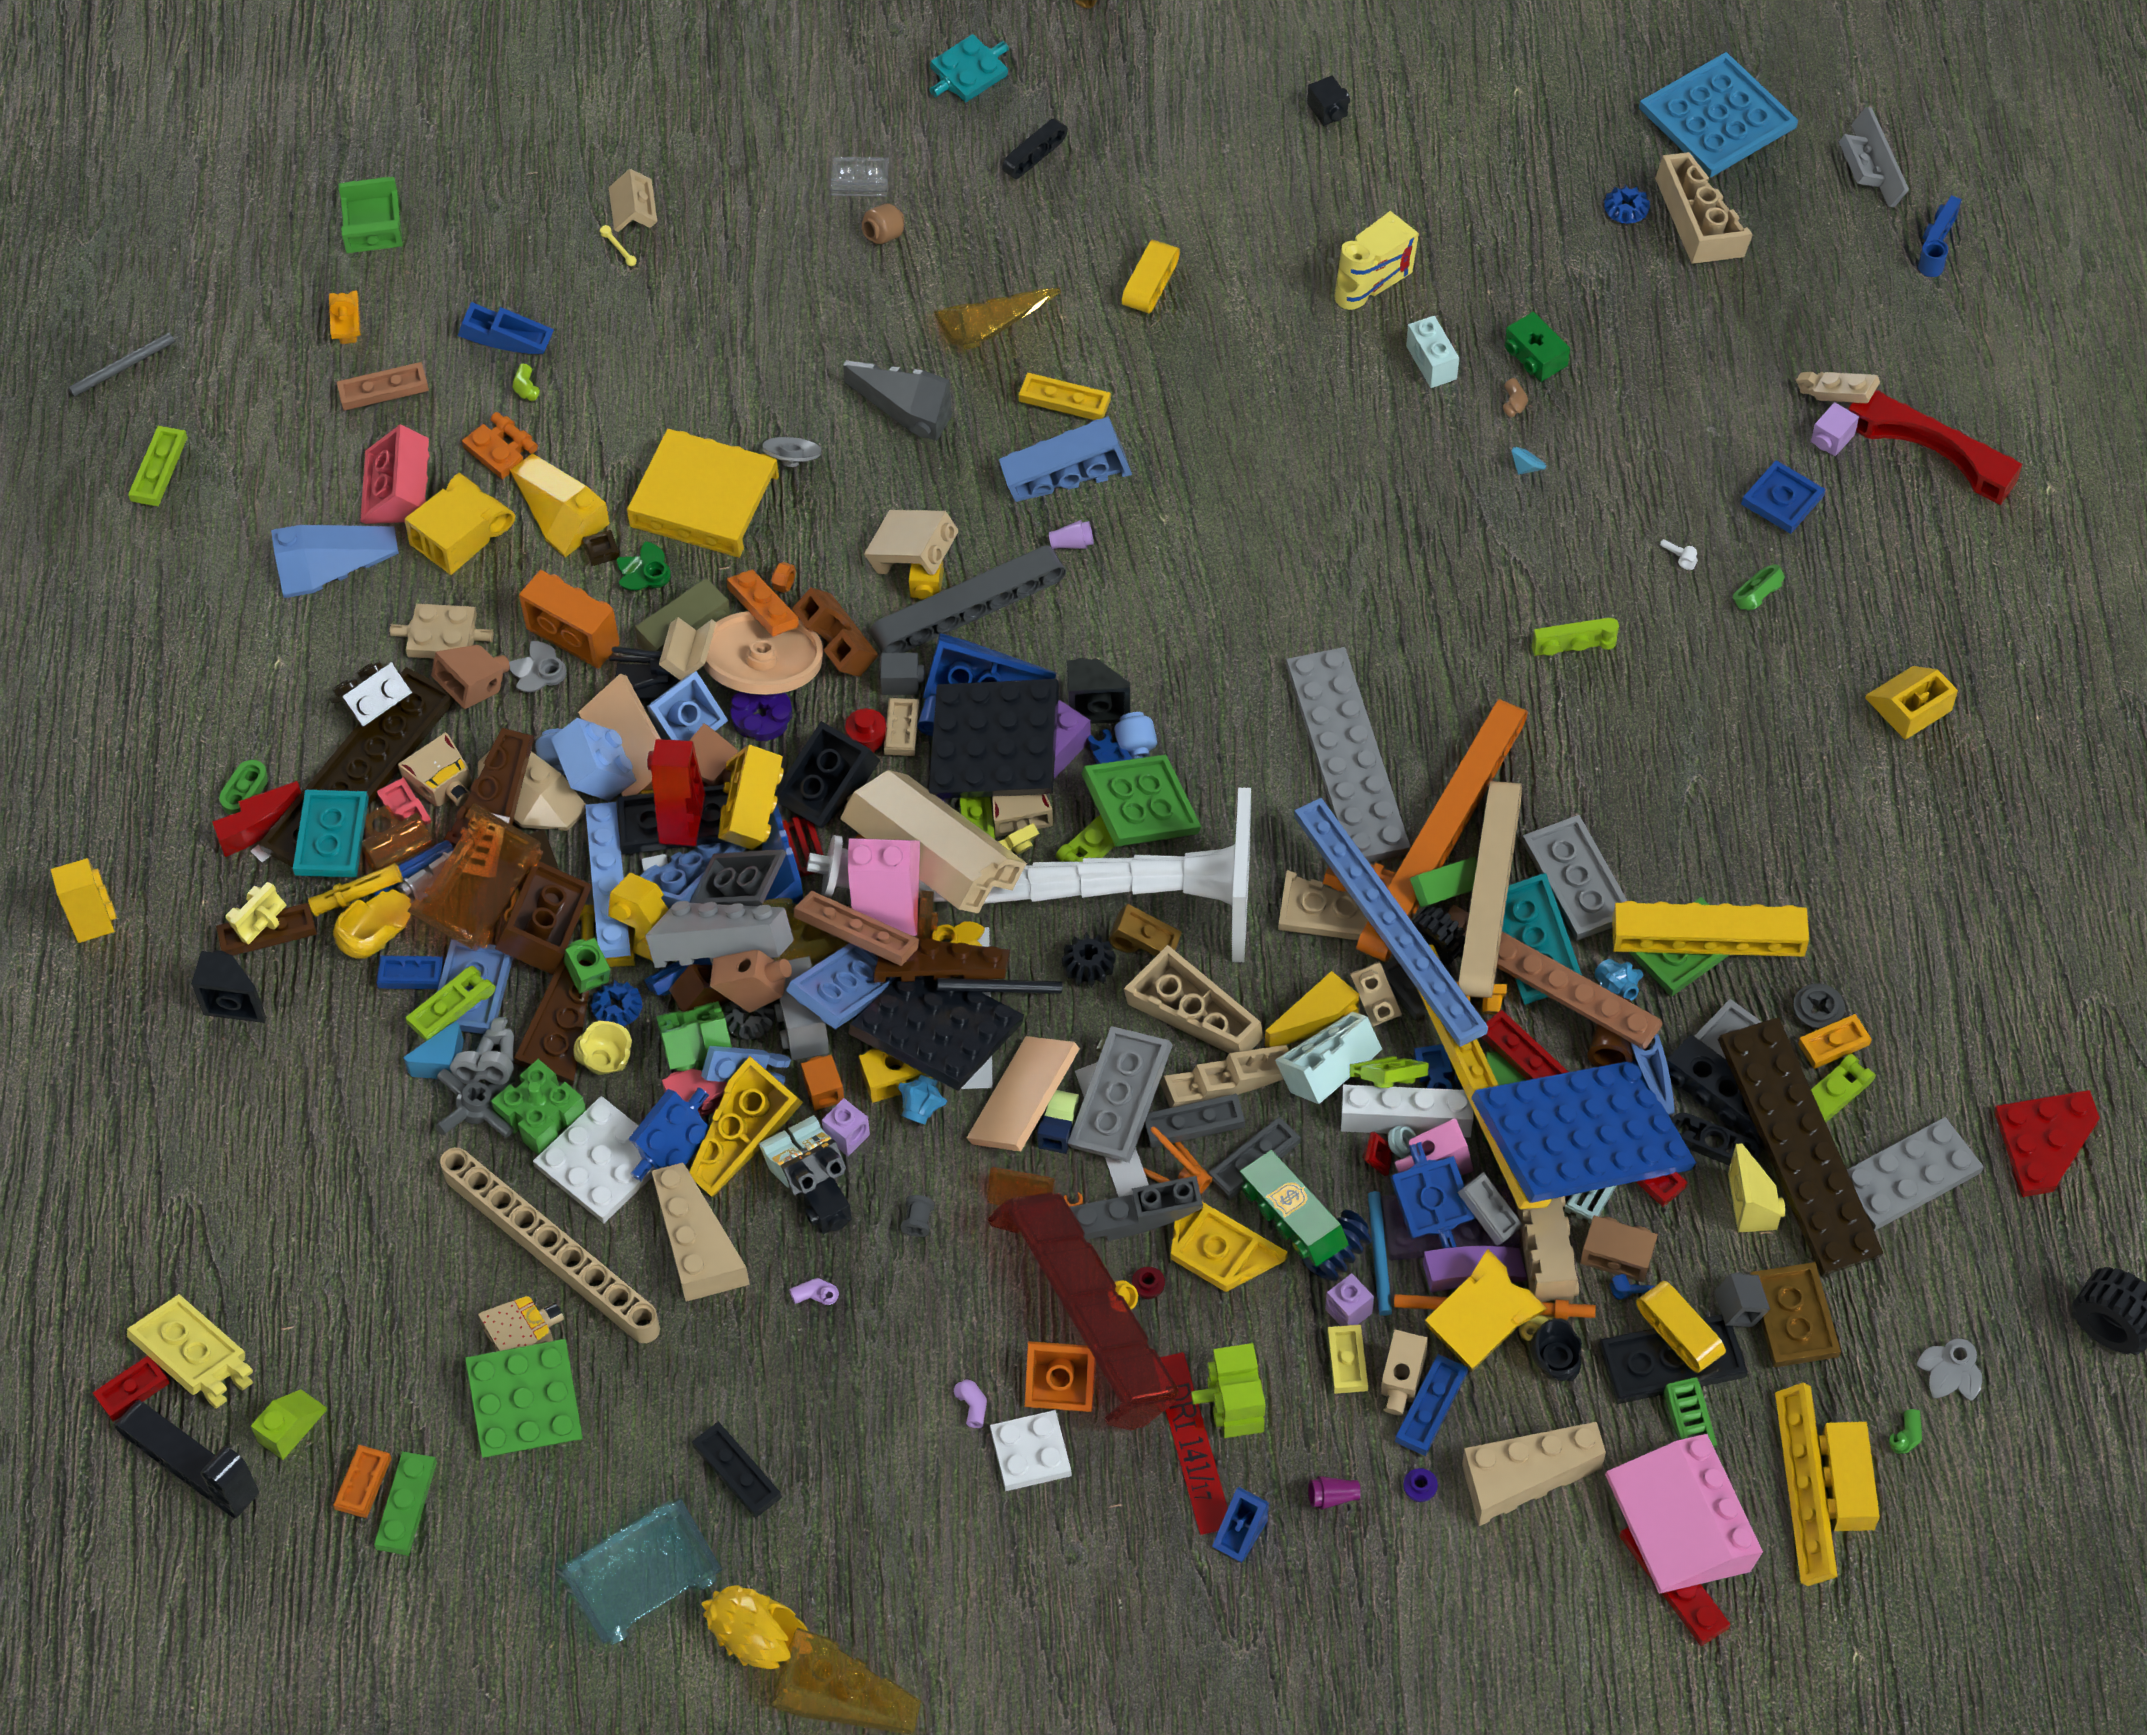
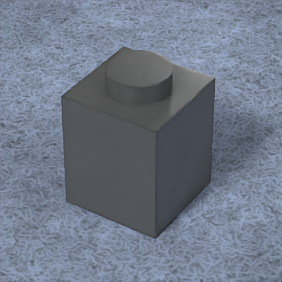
[881,653,925,695]
[1714,1272,1770,1327]

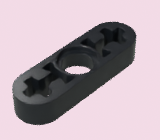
[1002,118,1068,179]
[1671,1113,1760,1166]

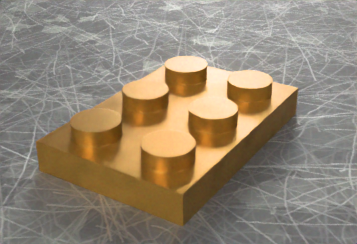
[1750,1262,1841,1368]

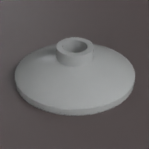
[762,437,821,467]

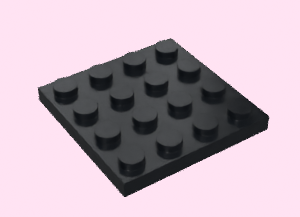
[929,679,1059,799]
[848,976,1024,1091]

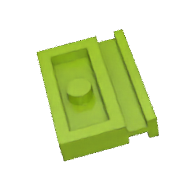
[1350,1056,1429,1088]

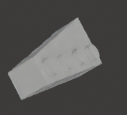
[645,901,794,968]

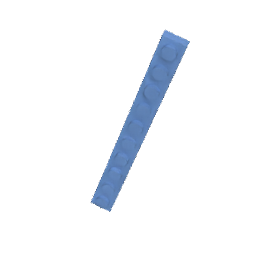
[1294,798,1488,1047]

